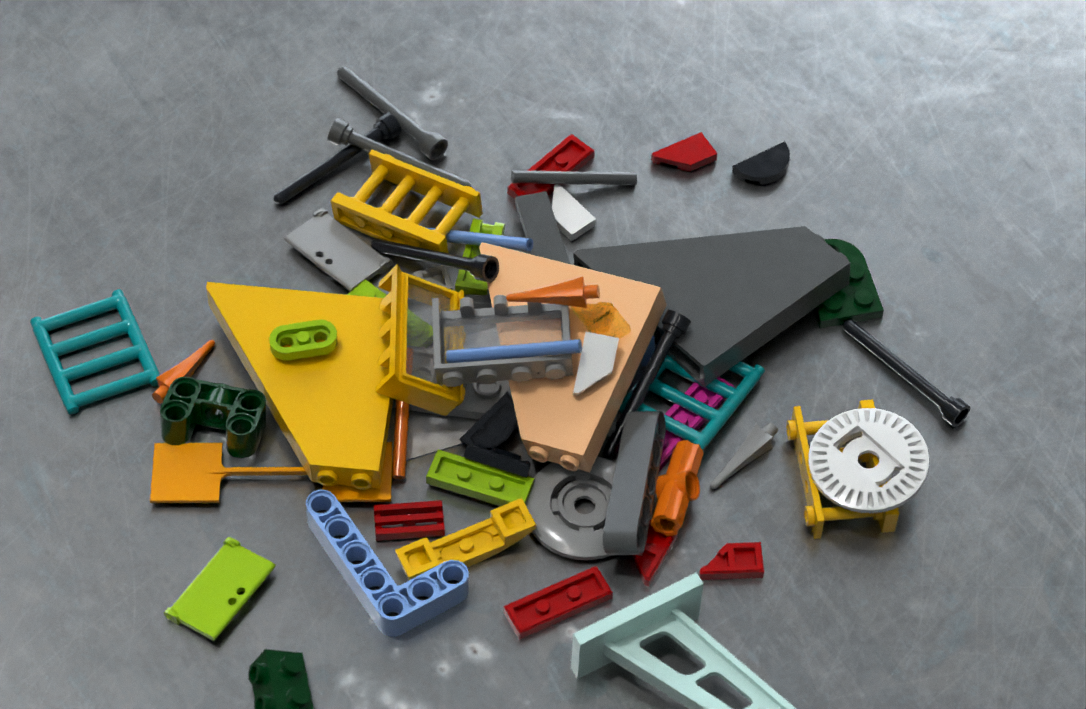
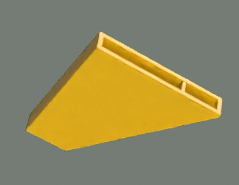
[206,282,393,489]

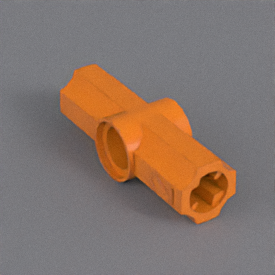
[650,440,704,536]

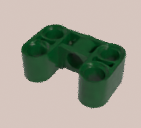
[160,377,266,458]

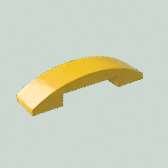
[395,498,536,580]

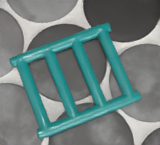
[30,289,160,415]
[619,355,765,450]

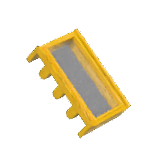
[375,263,466,416]

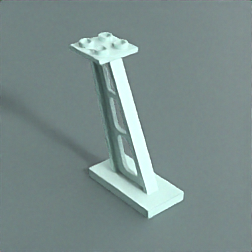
[571,573,796,709]

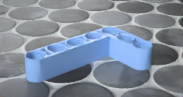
[306,489,469,637]

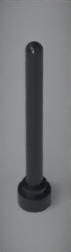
[273,112,402,204]
[371,239,499,282]
[603,310,691,459]
[843,320,970,427]

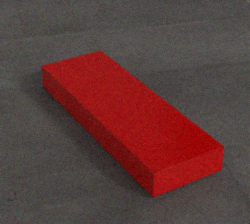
[507,134,595,199]
[503,565,613,640]

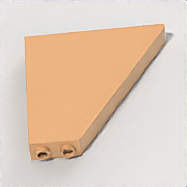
[479,242,667,472]

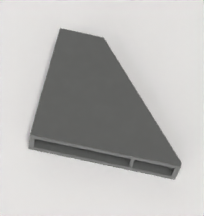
[573,226,851,387]

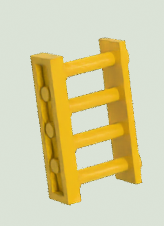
[331,150,483,254]
[786,399,899,539]

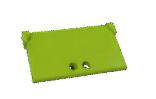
[164,537,276,641]

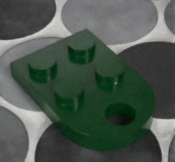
[813,239,884,329]

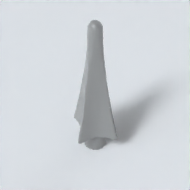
[710,422,778,489]

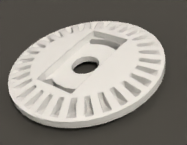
[808,408,929,513]

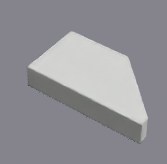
[552,184,596,242]
[573,332,619,396]

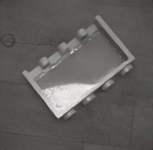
[432,295,573,387]

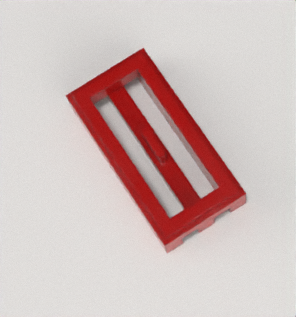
[374,500,445,541]

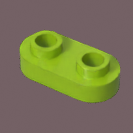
[269,320,337,361]

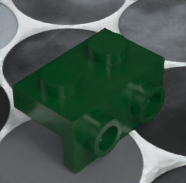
[248,649,314,709]

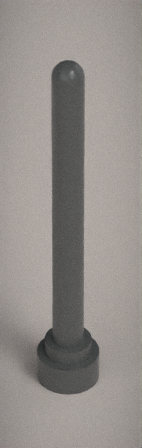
[337,67,448,160]
[327,118,471,187]

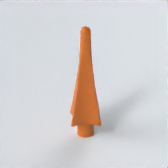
[506,276,600,308]
[152,340,215,404]

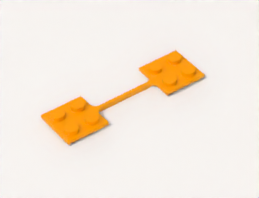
[150,442,392,503]

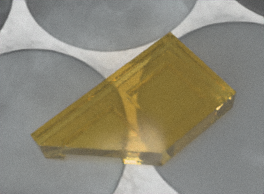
[570,302,631,339]

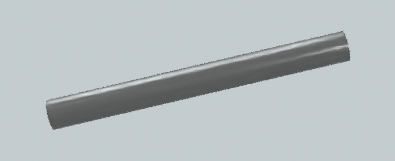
[511,171,637,185]

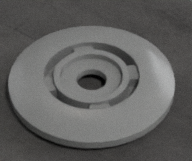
[525,456,616,560]

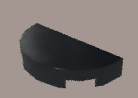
[732,141,790,185]
[459,392,517,449]
[464,444,531,478]

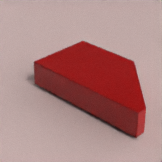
[651,132,717,172]
[633,520,677,587]
[699,542,764,580]

